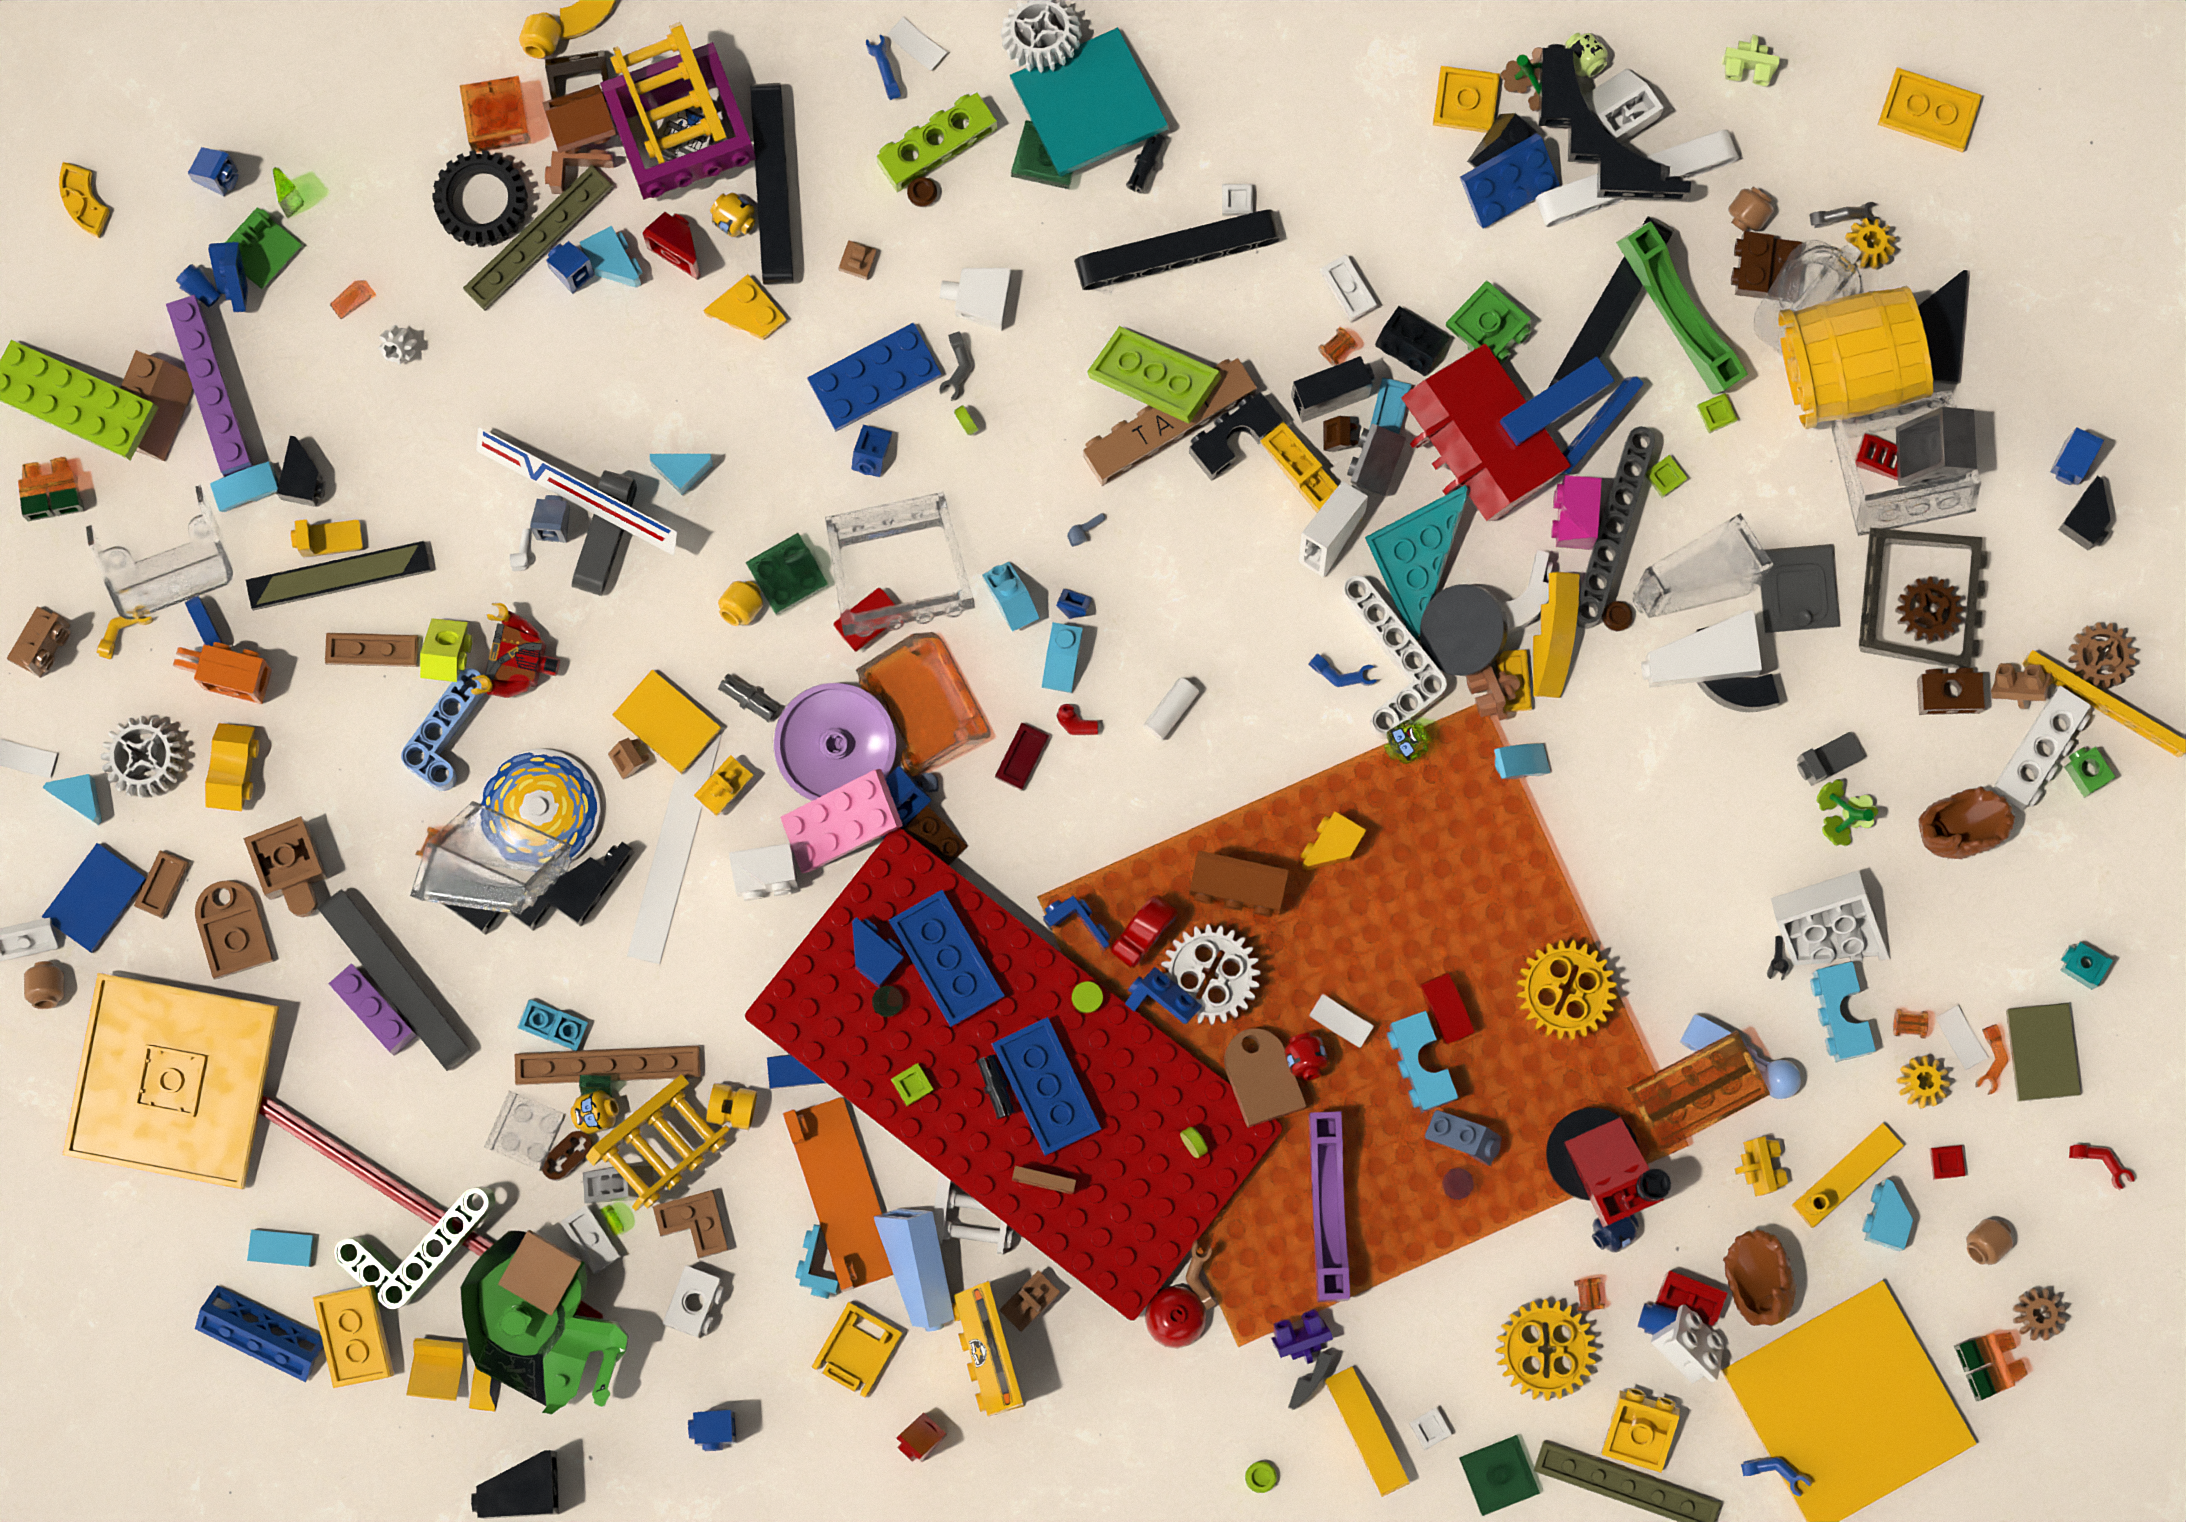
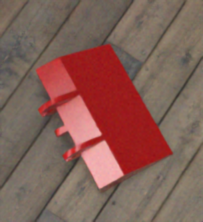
[1401,343,1571,521]

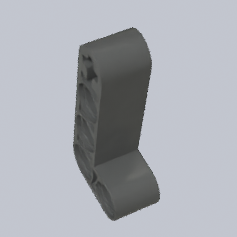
[571,470,637,596]

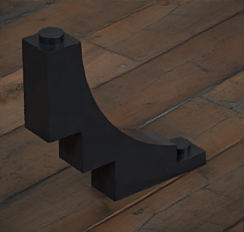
[1539,44,1691,201]
[422,842,634,935]

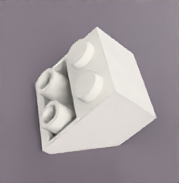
[1583,68,1664,143]

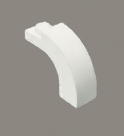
[1498,550,1553,634]

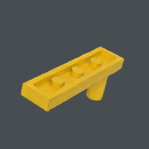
[1791,1123,1904,1228]

